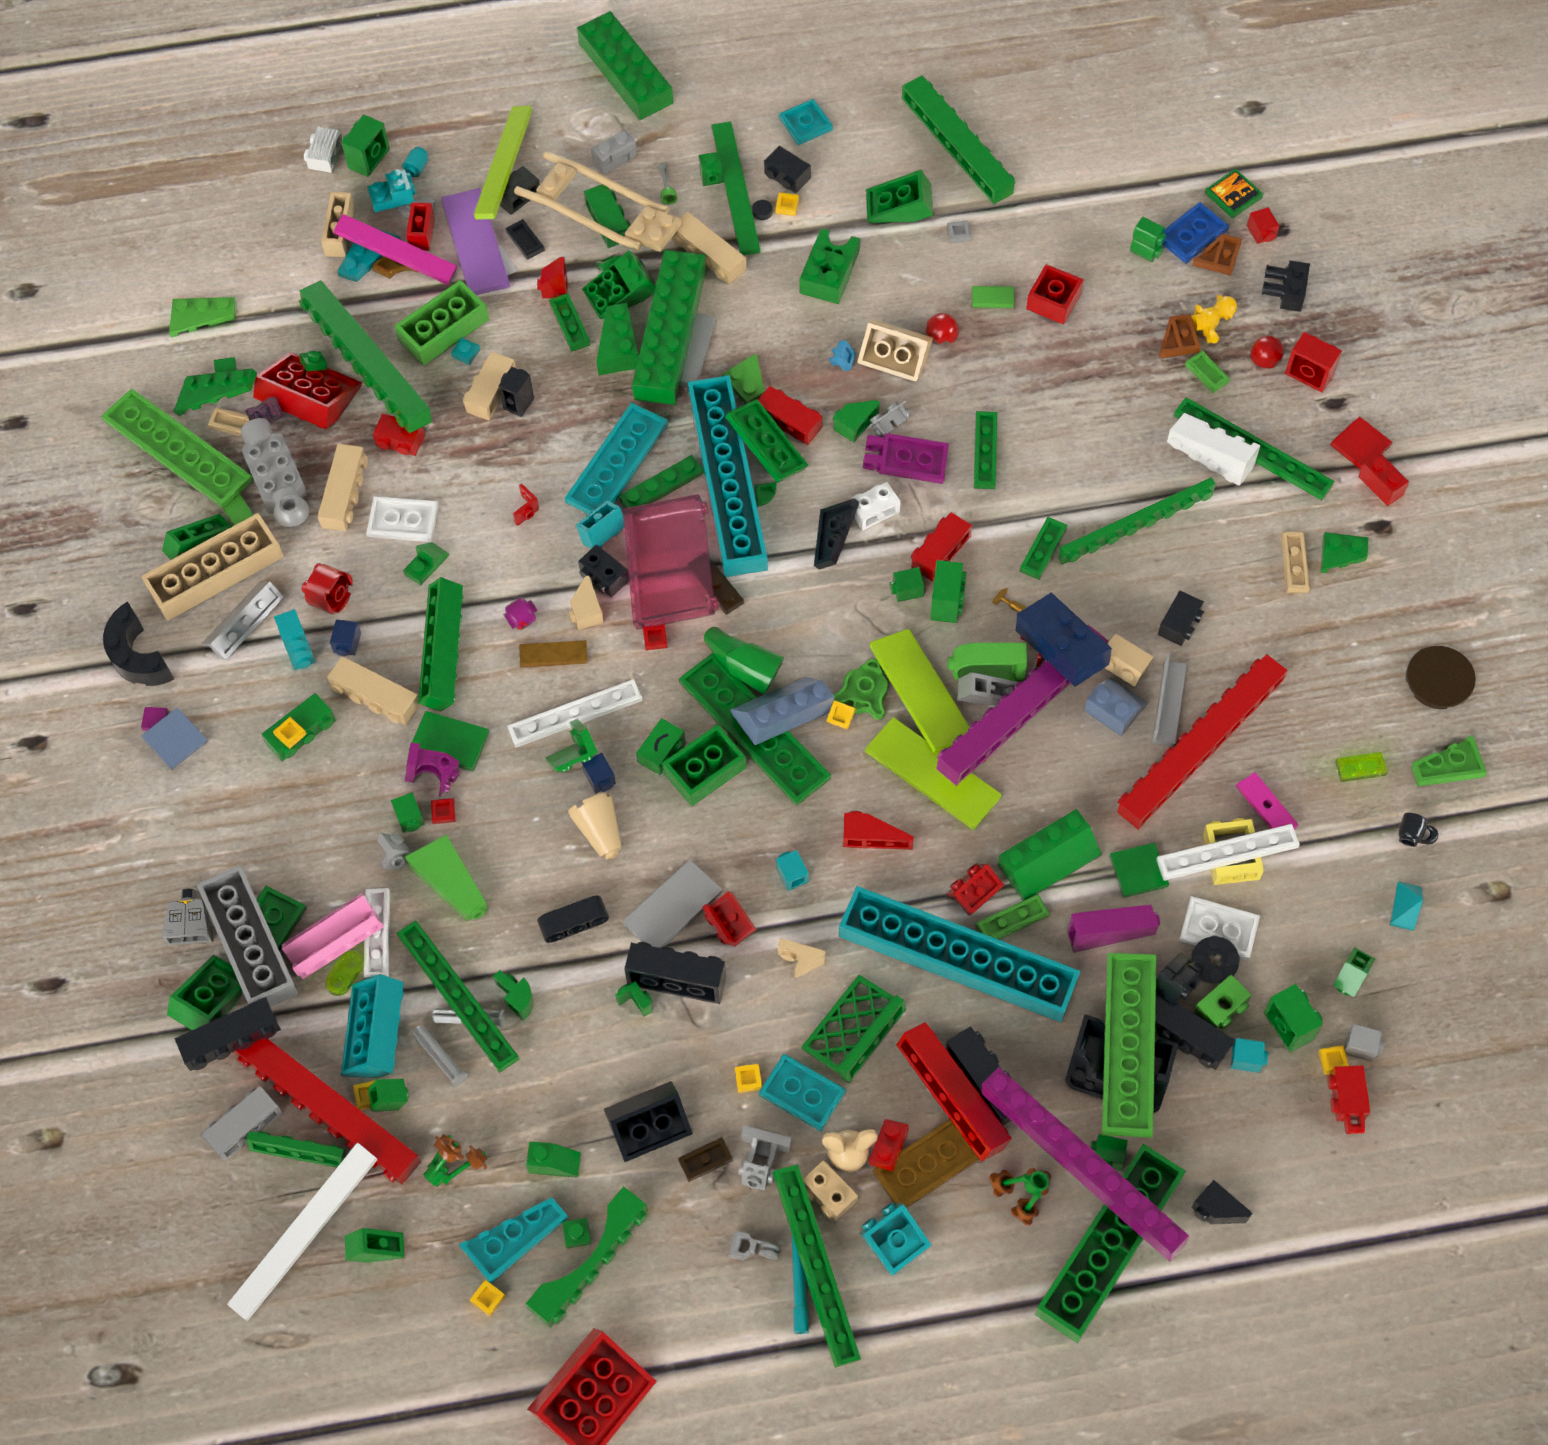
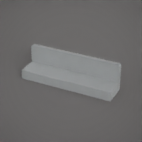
[202,581,284,660]
[1152,653,1187,747]

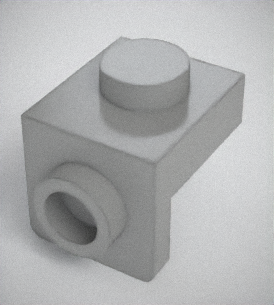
[377,833,411,870]

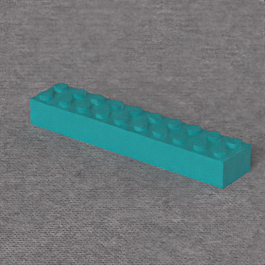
[688,375,768,577]
[838,886,1080,1023]

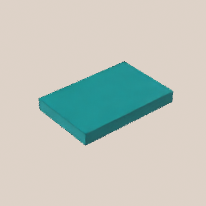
[758,1053,846,1132]

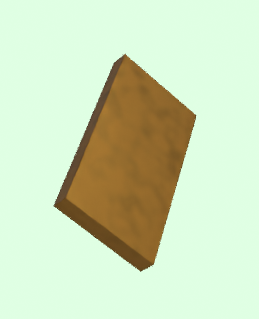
[872,1119,980,1209]

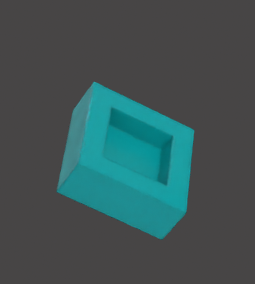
[451,337,480,365]

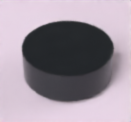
[752,200,773,220]

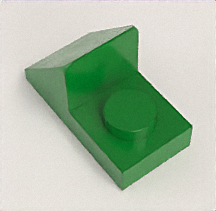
[403,542,449,586]

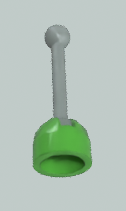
[658,163,677,205]

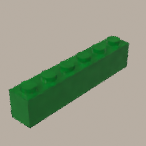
[418,577,464,712]

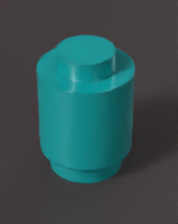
[402,147,429,177]

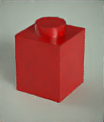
[1247,207,1279,244]

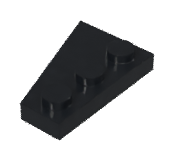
[814,498,860,570]

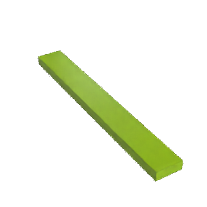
[474,105,533,220]

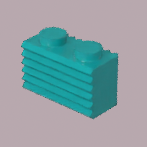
[576,501,627,549]

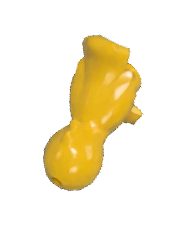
[1192,294,1237,343]

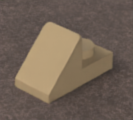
[778,938,826,978]

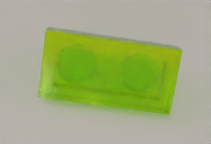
[1335,752,1387,782]

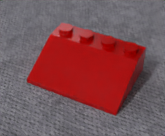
[253,352,362,429]
[527,1328,657,1445]

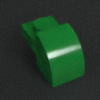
[493,970,534,1021]

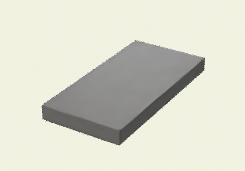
[680,313,716,387]
[622,860,723,948]

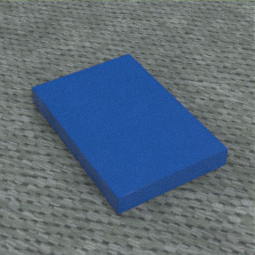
[1162,202,1229,264]

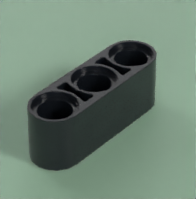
[537,895,609,943]

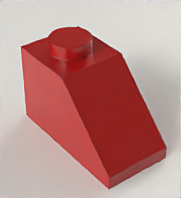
[537,257,568,299]

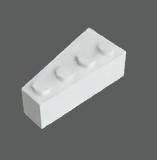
[1167,413,1260,486]

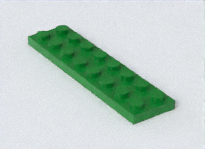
[678,653,831,806]

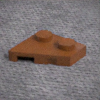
[1192,234,1242,276]
[1159,314,1200,358]

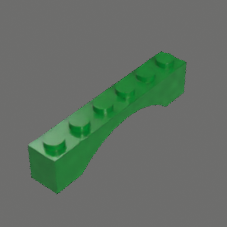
[525,1186,648,1328]

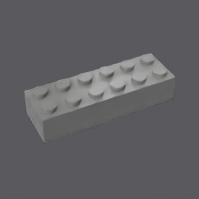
[196,865,298,1006]

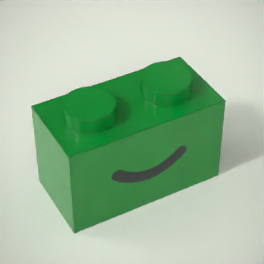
[636,718,686,775]

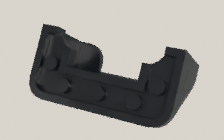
[1065,1014,1179,1113]

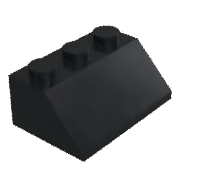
[604,1081,693,1162]

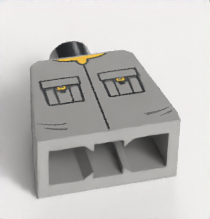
[162,889,212,945]

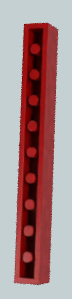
[1117,654,1288,830]
[230,1039,421,1185]

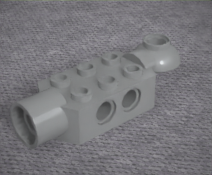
[241,418,309,527]

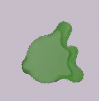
[833,659,888,720]

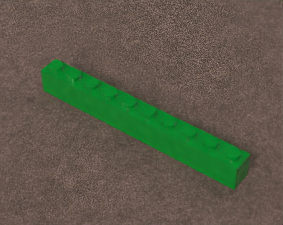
[299,280,432,433]

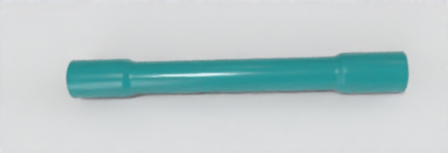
[790,1229,809,1334]

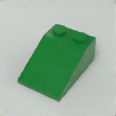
[866,170,933,223]
[167,954,243,1030]

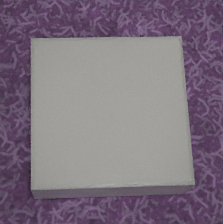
[947,220,971,244]

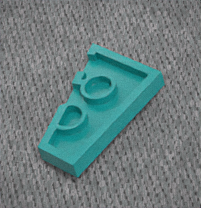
[337,229,401,282]

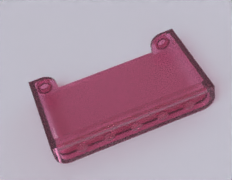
[623,494,719,630]

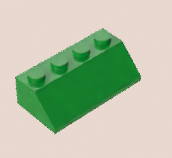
[998,809,1101,901]

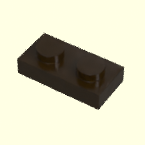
[678,1137,733,1182]

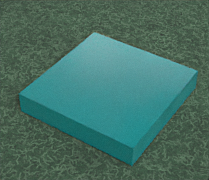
[779,98,833,146]

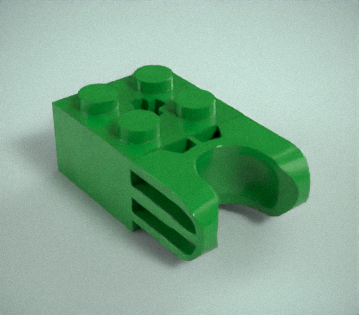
[799,228,861,305]

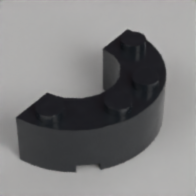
[103,601,174,686]

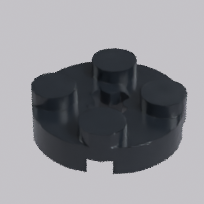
[1191,935,1240,984]

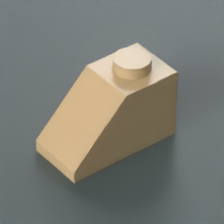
[568,576,604,631]

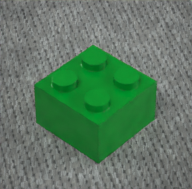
[341,114,390,177]
[930,560,967,623]
[1263,983,1323,1053]

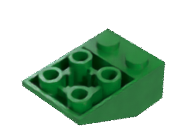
[582,250,656,320]

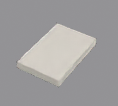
[366,496,439,542]
[1179,896,1260,961]

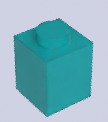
[776,850,809,891]
[1230,1038,1269,1073]

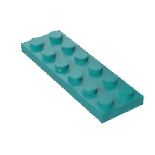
[564,403,668,514]

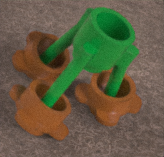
[423,1134,487,1187]
[989,1168,1051,1226]

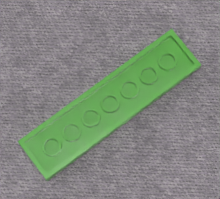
[101,388,253,509]
[1102,953,1156,1138]

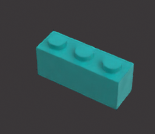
[274,609,316,670]

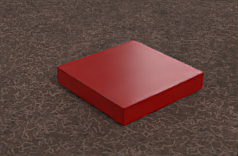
[1330,416,1393,469]

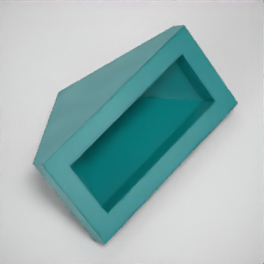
[1390,881,1423,931]

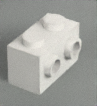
[852,482,900,531]

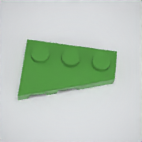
[169,297,236,338]

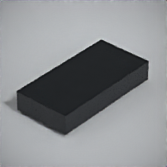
[506,219,545,260]

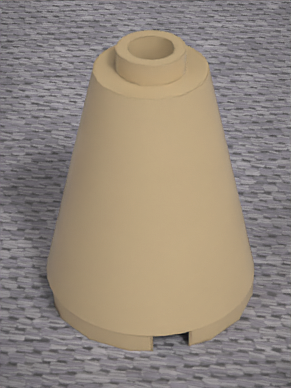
[568,793,622,860]

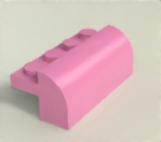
[282,892,384,979]

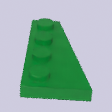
[174,368,257,416]

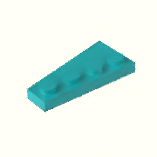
[458,1197,568,1283]

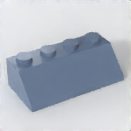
[730,677,835,745]

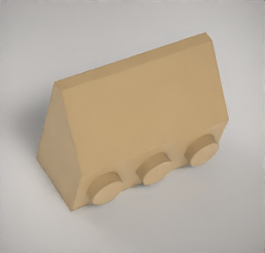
[857,319,933,382]

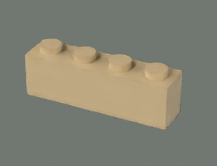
[671,212,747,284]
[318,444,368,531]
[327,656,421,726]

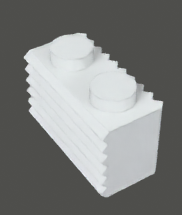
[304,126,342,173]

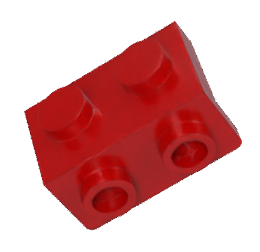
[702,891,757,947]

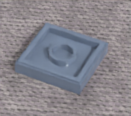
[142,707,207,770]

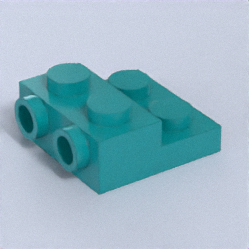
[367,169,416,212]
[859,1202,932,1276]

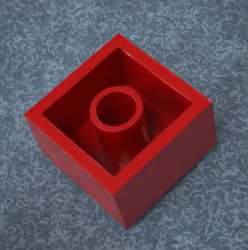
[1026,264,1084,325]
[1285,332,1342,393]

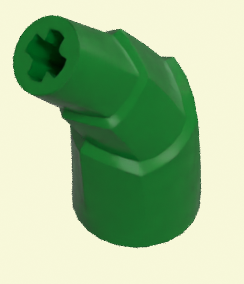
[704,627,784,695]

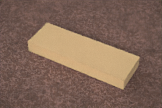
[1281,532,1310,593]

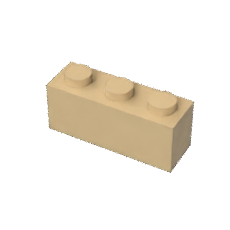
[321,192,355,258]
[463,352,516,420]

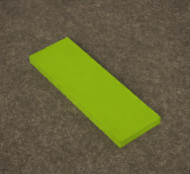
[869,629,969,753]
[865,717,1002,831]

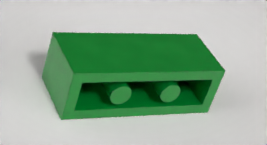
[584,184,631,248]
[261,693,336,762]

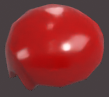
[926,313,959,345]
[1250,335,1284,369]

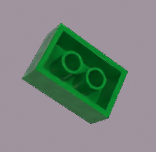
[663,724,746,807]

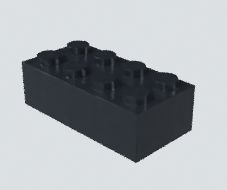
[624,942,726,1004]

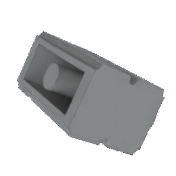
[591,129,637,175]

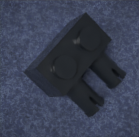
[1261,260,1310,312]

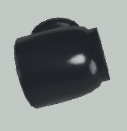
[1398,812,1439,847]

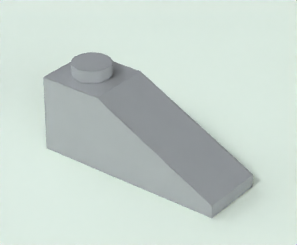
[957,672,1018,705]

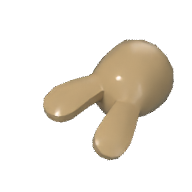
[822,1129,877,1173]

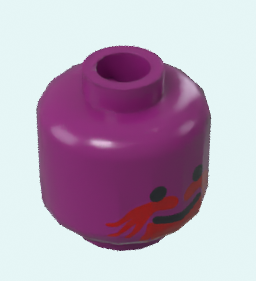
[503,597,538,630]

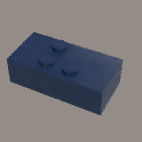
[1015,592,1112,687]

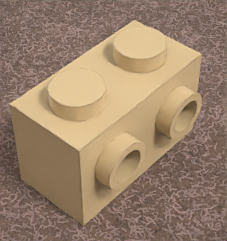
[1105,633,1154,686]
[803,1160,858,1222]

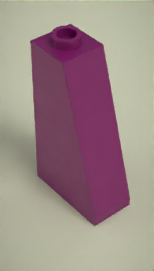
[1067,904,1160,953]

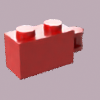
[1327,1065,1371,1134]

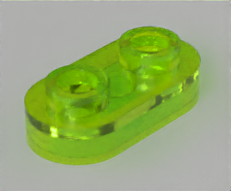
[325,951,364,996]

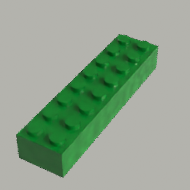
[632,250,707,405]
[1035,1144,1186,1344]

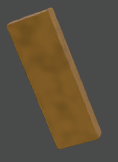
[519,640,587,668]

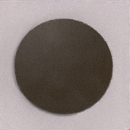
[1406,646,1476,710]

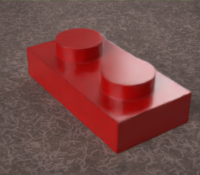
[869,1119,909,1171]

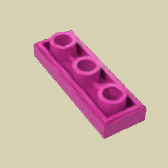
[1236,772,1299,830]

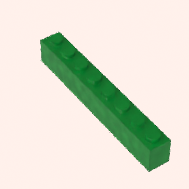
[902,75,1015,204]

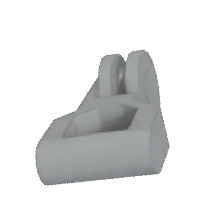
[728,1231,780,1261]

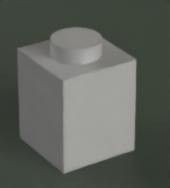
[1345,1024,1384,1062]

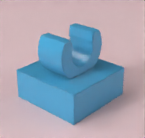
[829,340,856,371]

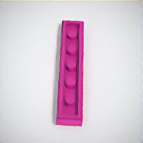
[334,214,457,285]

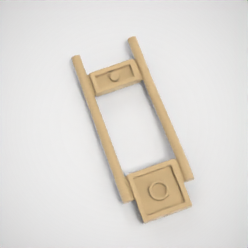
[514,151,682,252]

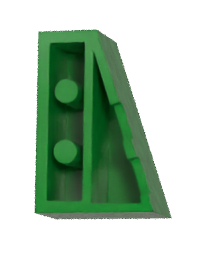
[596,303,638,376]

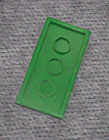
[725,399,808,483]

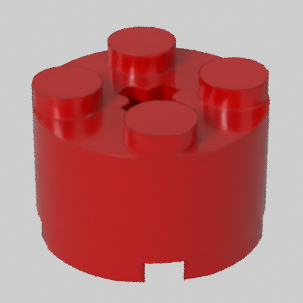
[302,563,353,614]

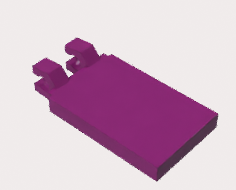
[862,433,949,484]

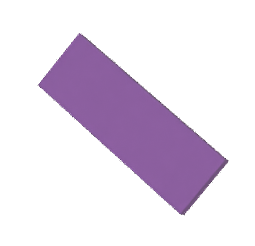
[441,188,510,295]

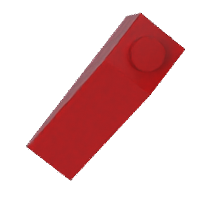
[843,811,914,850]

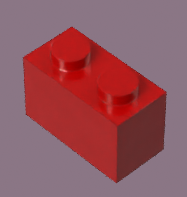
[406,202,435,251]
[373,413,425,456]
[1358,452,1409,506]

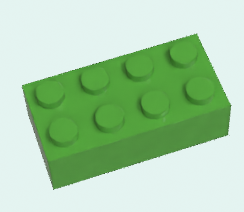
[394,280,489,366]

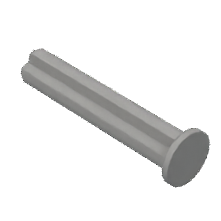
[432,1008,506,1028]
[412,1026,468,1087]

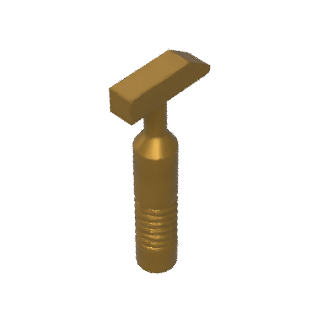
[992,588,1027,613]

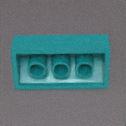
[340,974,404,1078]

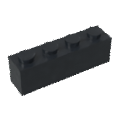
[1155,993,1234,1070]
[174,997,281,1071]
[946,1026,1012,1126]

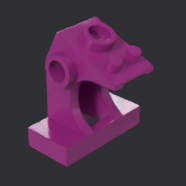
[405,742,460,797]

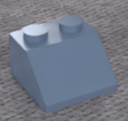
[1084,678,1148,736]

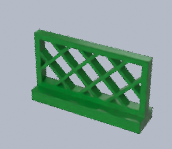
[801,975,906,1083]

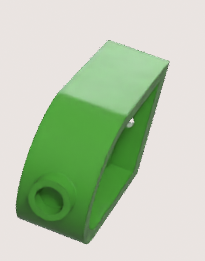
[948,643,1027,682]

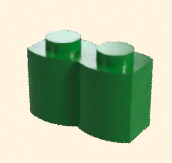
[1130,216,1166,262]

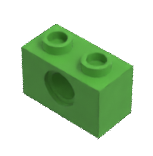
[1194,975,1252,1030]

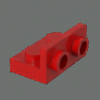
[946,863,1004,915]

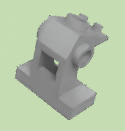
[738,1125,792,1191]

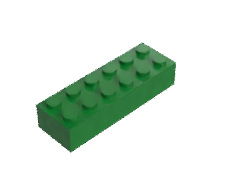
[577,11,674,120]

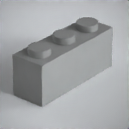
[202,1086,283,1162]

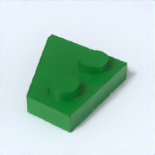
[1321,532,1369,573]

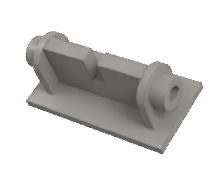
[867,401,911,437]

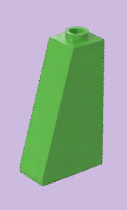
[405,835,488,921]

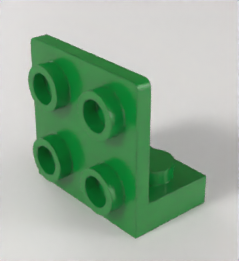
[546,718,598,772]

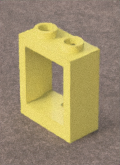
[1203,818,1264,885]

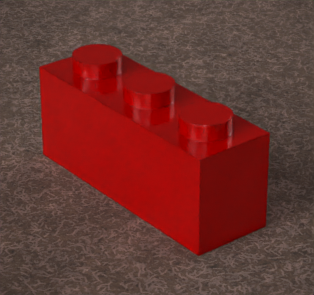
[758,386,822,445]
[911,512,972,582]

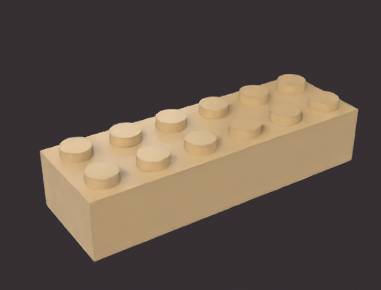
[141,513,284,621]

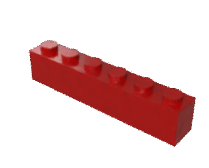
[896,1022,1012,1162]

